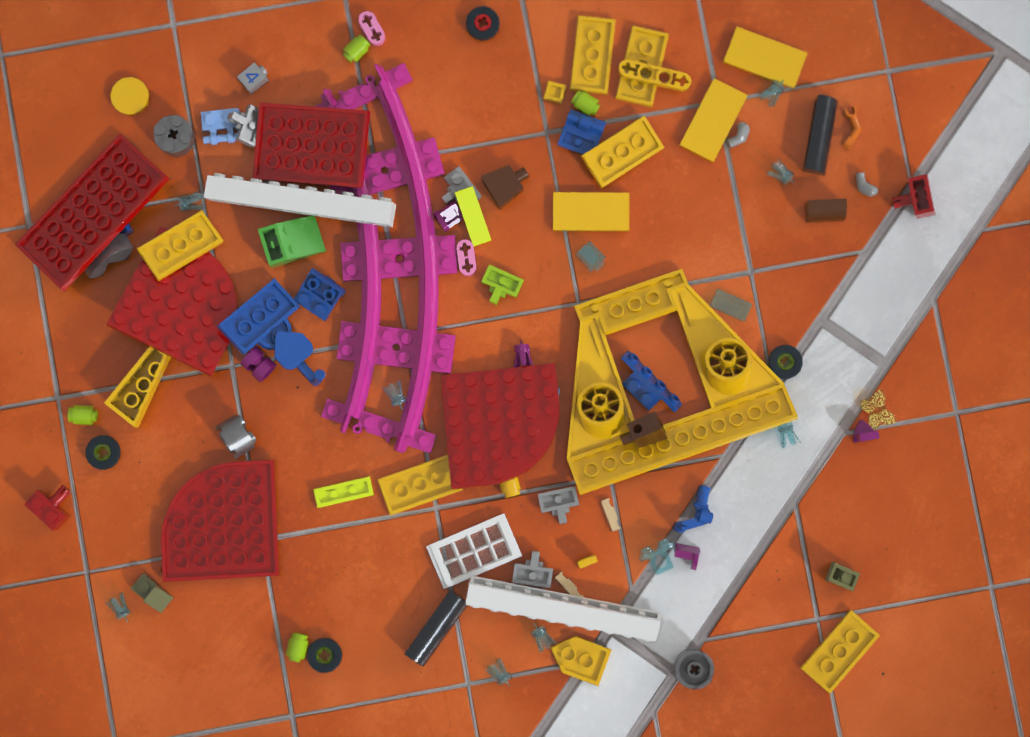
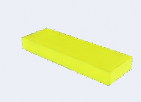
[455,186,491,247]
[313,476,374,508]

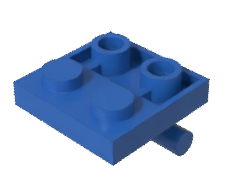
[557,109,606,155]
[294,268,346,321]

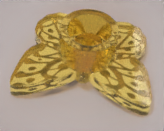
[860,389,897,429]

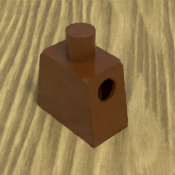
[481,165,529,210]
[620,411,668,448]

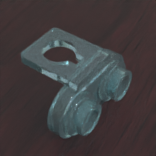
[638,538,675,575]

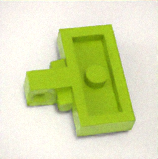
[481,265,524,305]

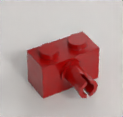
[892,174,936,219]
[24,485,71,531]

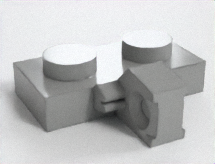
[226,104,259,148]
[442,167,482,205]
[538,486,579,524]
[512,550,553,588]

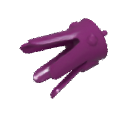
[514,340,533,368]

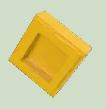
[543,81,566,105]
[577,555,598,569]

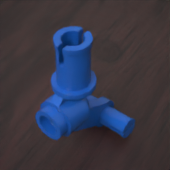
[673,485,713,533]

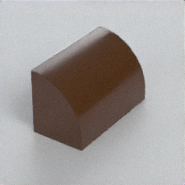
[805,199,847,223]

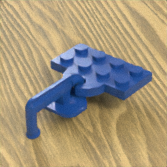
[217,278,326,387]

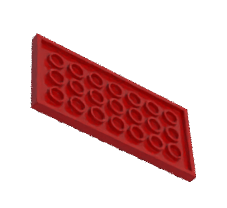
[15,133,170,292]

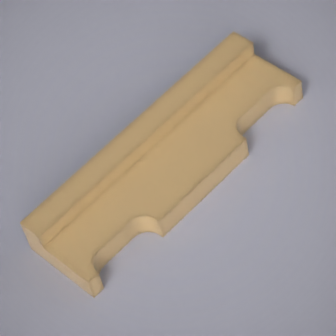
[600,498,621,532]
[554,572,584,597]

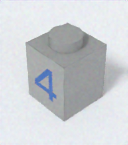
[237,62,269,95]

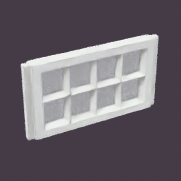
[426,514,522,589]

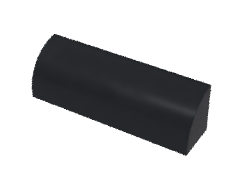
[803,94,838,176]
[405,590,468,666]

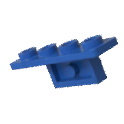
[621,350,682,412]

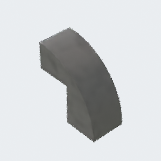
[85,233,133,279]

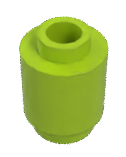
[342,35,370,63]
[571,90,600,116]
[68,405,98,425]
[286,632,309,662]

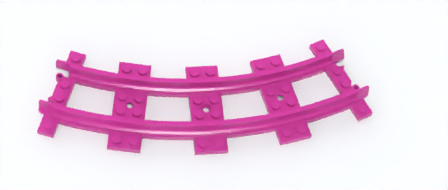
[315,63,458,454]

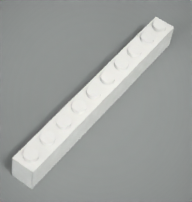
[204,173,396,228]
[465,575,661,642]

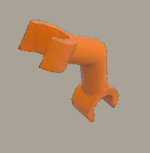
[843,106,861,150]

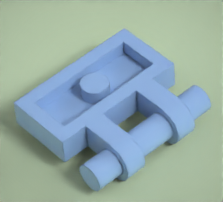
[201,108,240,145]

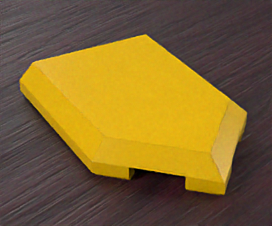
[551,636,611,686]

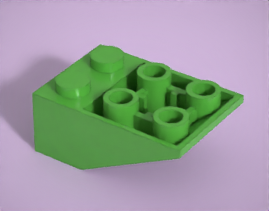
[258,216,326,269]

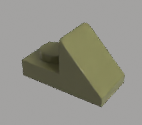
[825,562,860,591]
[131,573,174,613]

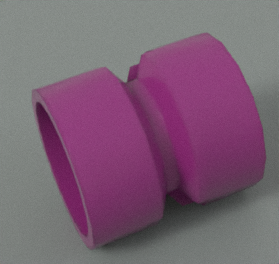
[240,346,277,382]

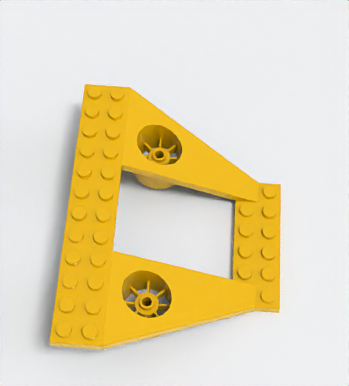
[567,269,798,495]

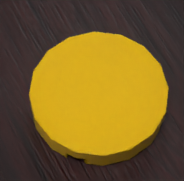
[111,77,149,115]

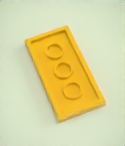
[570,15,616,95]
[615,25,669,108]
[723,27,807,89]
[679,78,748,163]
[581,116,664,188]
[553,192,629,231]
[137,210,223,281]
[377,455,463,516]
[800,610,880,694]

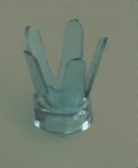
[759,80,786,107]
[766,158,794,185]
[175,190,205,212]
[382,380,407,410]
[777,422,801,448]
[105,592,131,622]
[531,623,557,653]
[485,658,512,686]

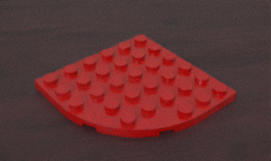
[106,226,237,377]
[441,363,560,490]
[161,460,280,582]

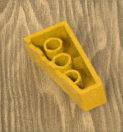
[104,347,171,428]

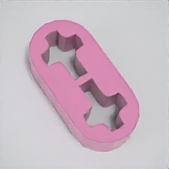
[359,11,385,46]
[457,240,476,276]

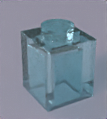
[575,241,606,272]

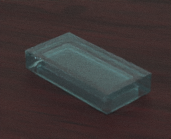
[710,289,752,322]

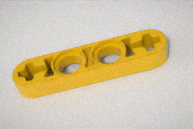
[618,60,691,91]

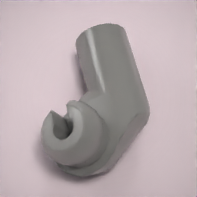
[727,122,750,148]
[855,172,878,197]

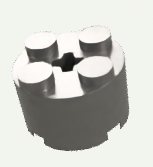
[154,115,195,157]
[215,414,257,459]
[673,649,714,689]

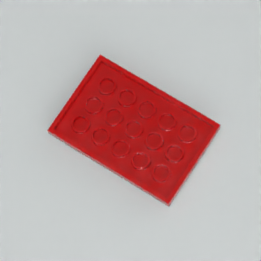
[252,102,370,188]

